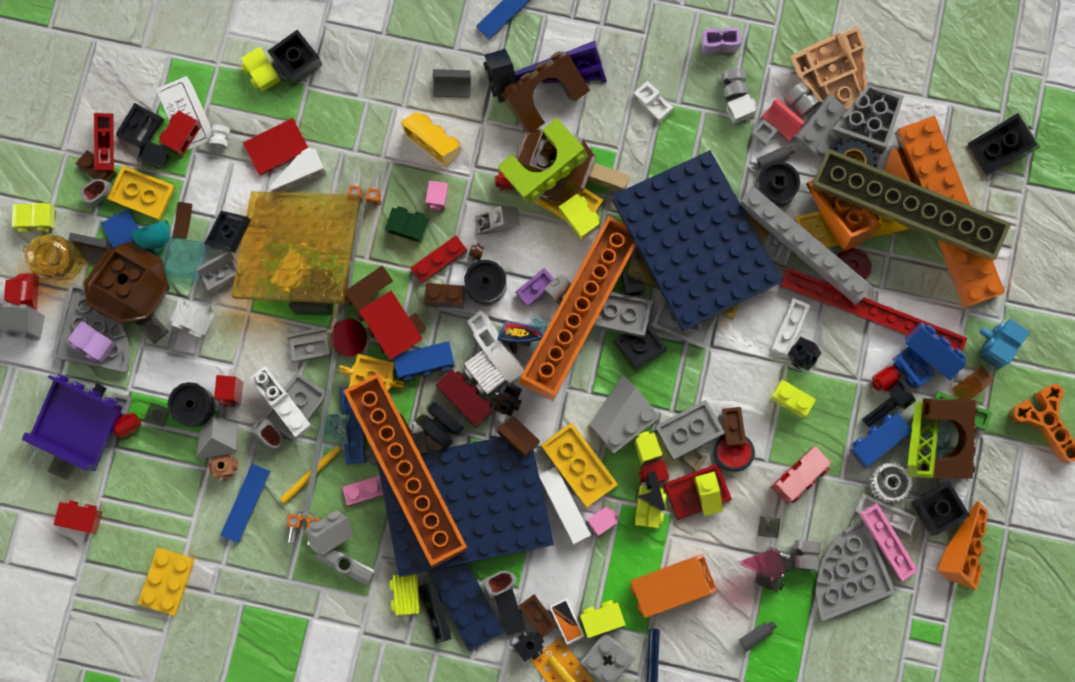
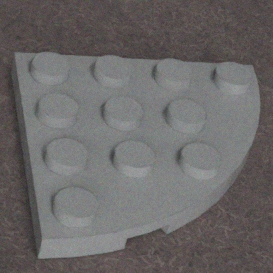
[51,283,130,373]
[815,520,896,621]

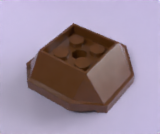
[515,129,596,206]
[84,241,170,324]

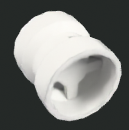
[209,125,230,149]

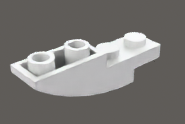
[467,310,524,384]
[250,366,313,439]

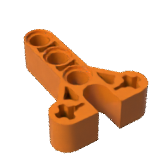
[1008,384,1075,463]

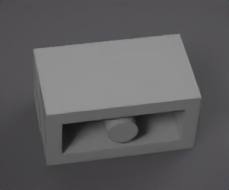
[305,510,354,556]

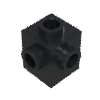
[788,336,822,371]
[493,382,522,417]
[513,631,545,662]

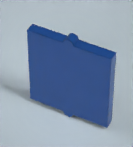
[101,209,139,247]

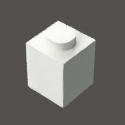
[726,94,757,125]

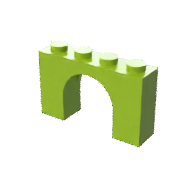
[497,118,589,205]

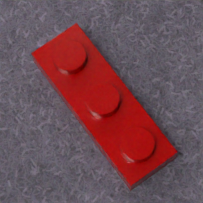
[410,235,468,284]

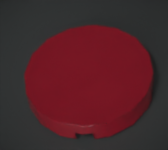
[837,248,872,280]
[330,318,367,357]

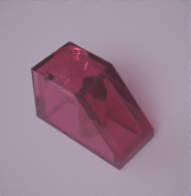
[738,548,786,580]

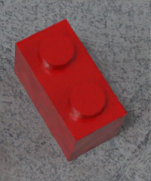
[159,110,202,157]
[214,375,243,407]
[53,500,103,534]

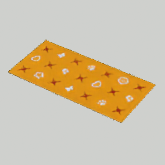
[530,637,594,682]

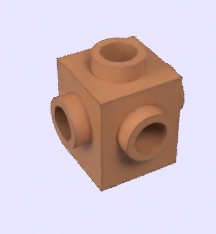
[209,453,238,481]

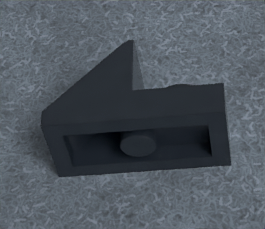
[637,471,665,512]

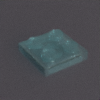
[164,237,207,280]

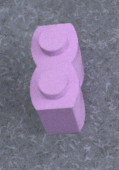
[701,28,741,54]
[68,321,116,363]

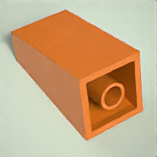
[630,554,717,618]

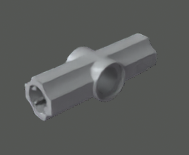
[315,549,376,586]

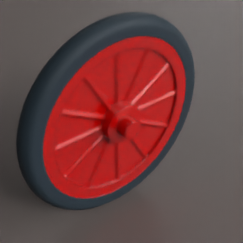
[714,435,755,472]

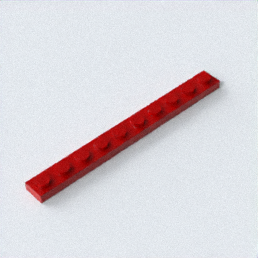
[780,267,968,352]

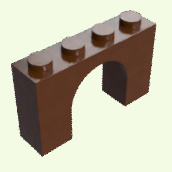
[502,51,590,133]
[343,265,427,354]
[920,398,977,479]

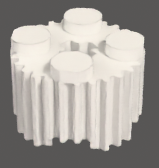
[169,299,215,338]
[868,462,912,503]

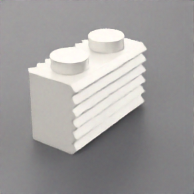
[464,350,506,396]

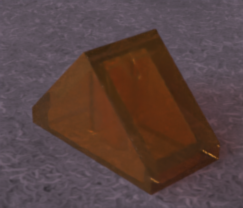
[952,365,994,399]

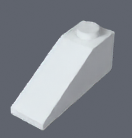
[270,148,326,195]

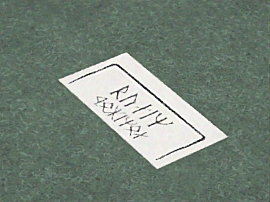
[156,76,213,150]

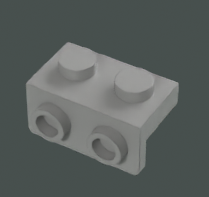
[196,251,244,295]

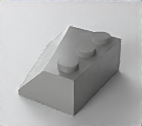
[832,84,904,154]
[0,303,45,340]
[589,375,660,455]

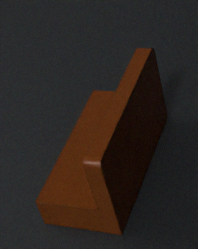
[497,416,540,458]

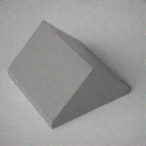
[197,414,238,459]

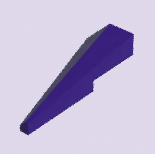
[515,41,607,83]

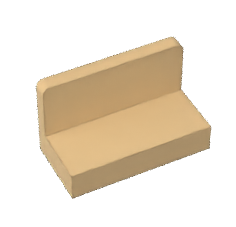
[588,163,630,193]

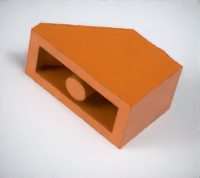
[884,148,915,184]

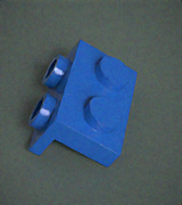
[892,347,935,390]

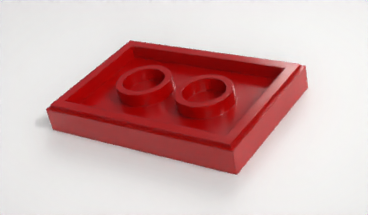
[243,118,308,176]
[359,290,423,360]
[663,463,732,520]

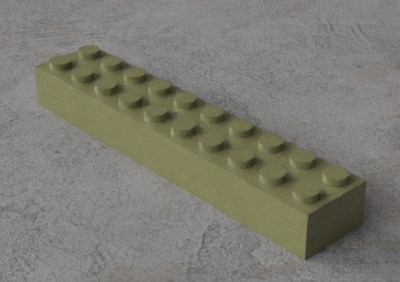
[811,149,1012,262]

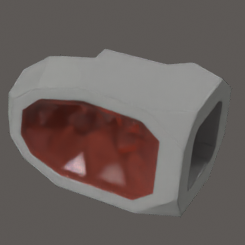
[79,179,112,208]
[249,419,282,450]
[483,570,517,598]

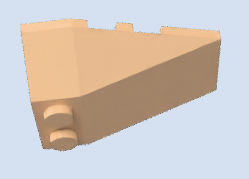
[790,26,867,110]

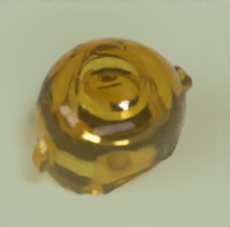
[22,234,86,281]

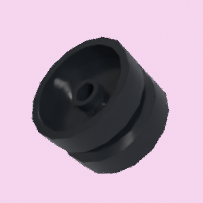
[755,161,800,208]
[464,260,507,306]
[167,382,216,428]
[415,401,465,450]

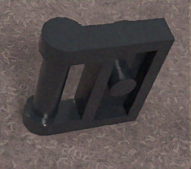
[115,103,165,149]

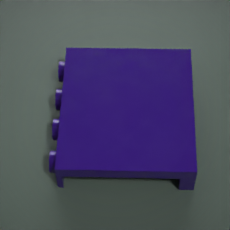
[21,374,123,471]

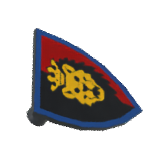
[497,321,543,354]

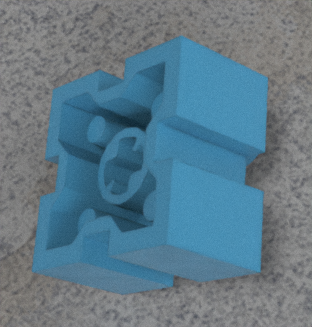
[979,319,1030,370]

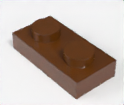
[75,150,117,183]
[721,407,746,448]
[519,594,558,638]

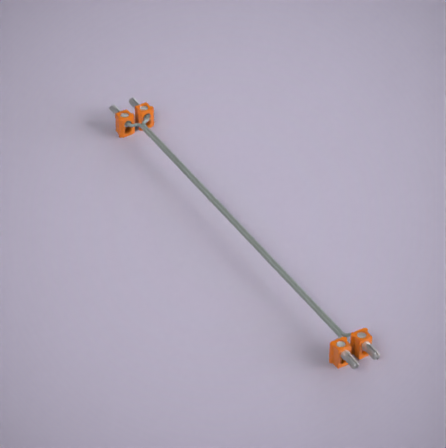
[287,172,382,547]

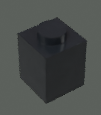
[136,141,169,169]

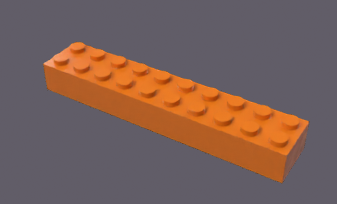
[895,115,1005,308]
[519,215,636,401]
[343,373,468,568]

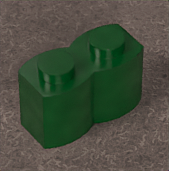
[385,206,429,243]

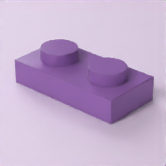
[515,268,554,307]

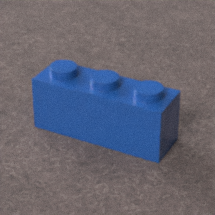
[905,322,966,380]
[393,341,455,382]
[849,413,912,469]

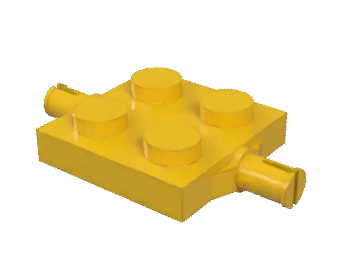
[339,354,404,390]

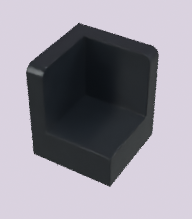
[621,271,645,296]

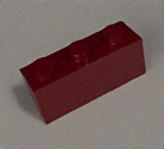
[435,369,493,428]

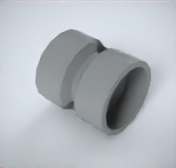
[721,68,749,101]
[784,82,820,118]
[793,540,821,570]

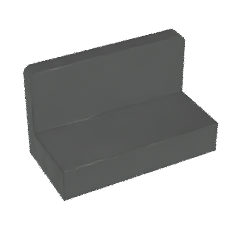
[433,69,471,98]
[68,232,112,264]

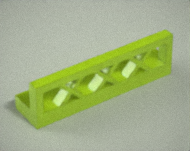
[908,402,939,478]

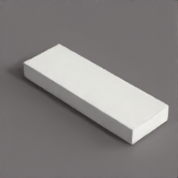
[770,298,811,358]
[855,493,918,535]

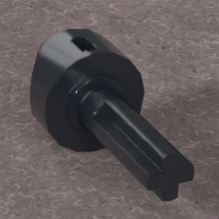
[862,381,916,428]

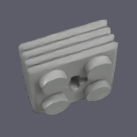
[580,633,635,682]

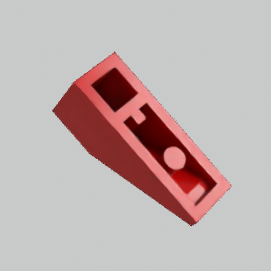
[94,113,114,170]

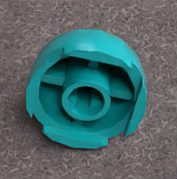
[131,220,171,253]

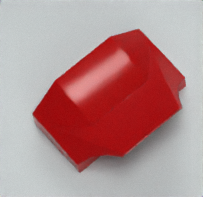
[4,273,39,311]

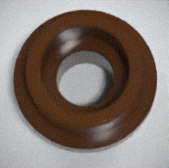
[469,243,484,261]

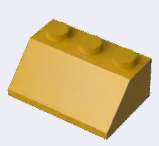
[401,111,461,167]

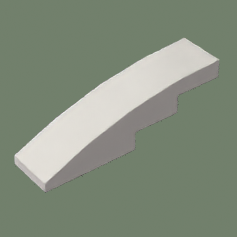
[539,466,591,544]

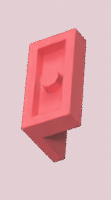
[761,98,804,142]

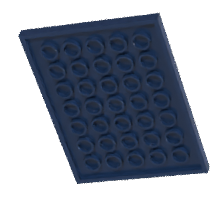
[611,150,783,332]
[377,437,554,578]

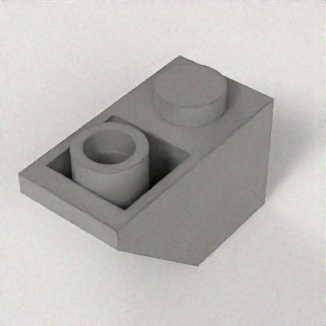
[475,206,520,235]

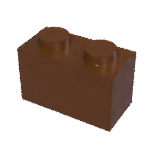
[424,283,465,309]

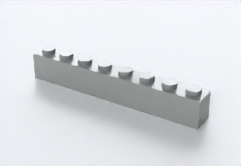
[740,187,873,305]

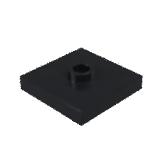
[205,210,251,253]
[614,324,667,372]

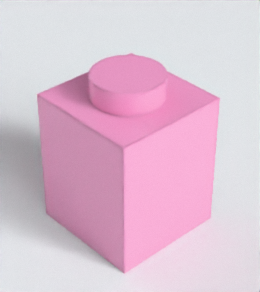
[425,180,449,211]
[587,506,618,537]

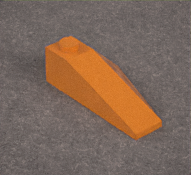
[806,179,881,251]
[938,502,988,590]

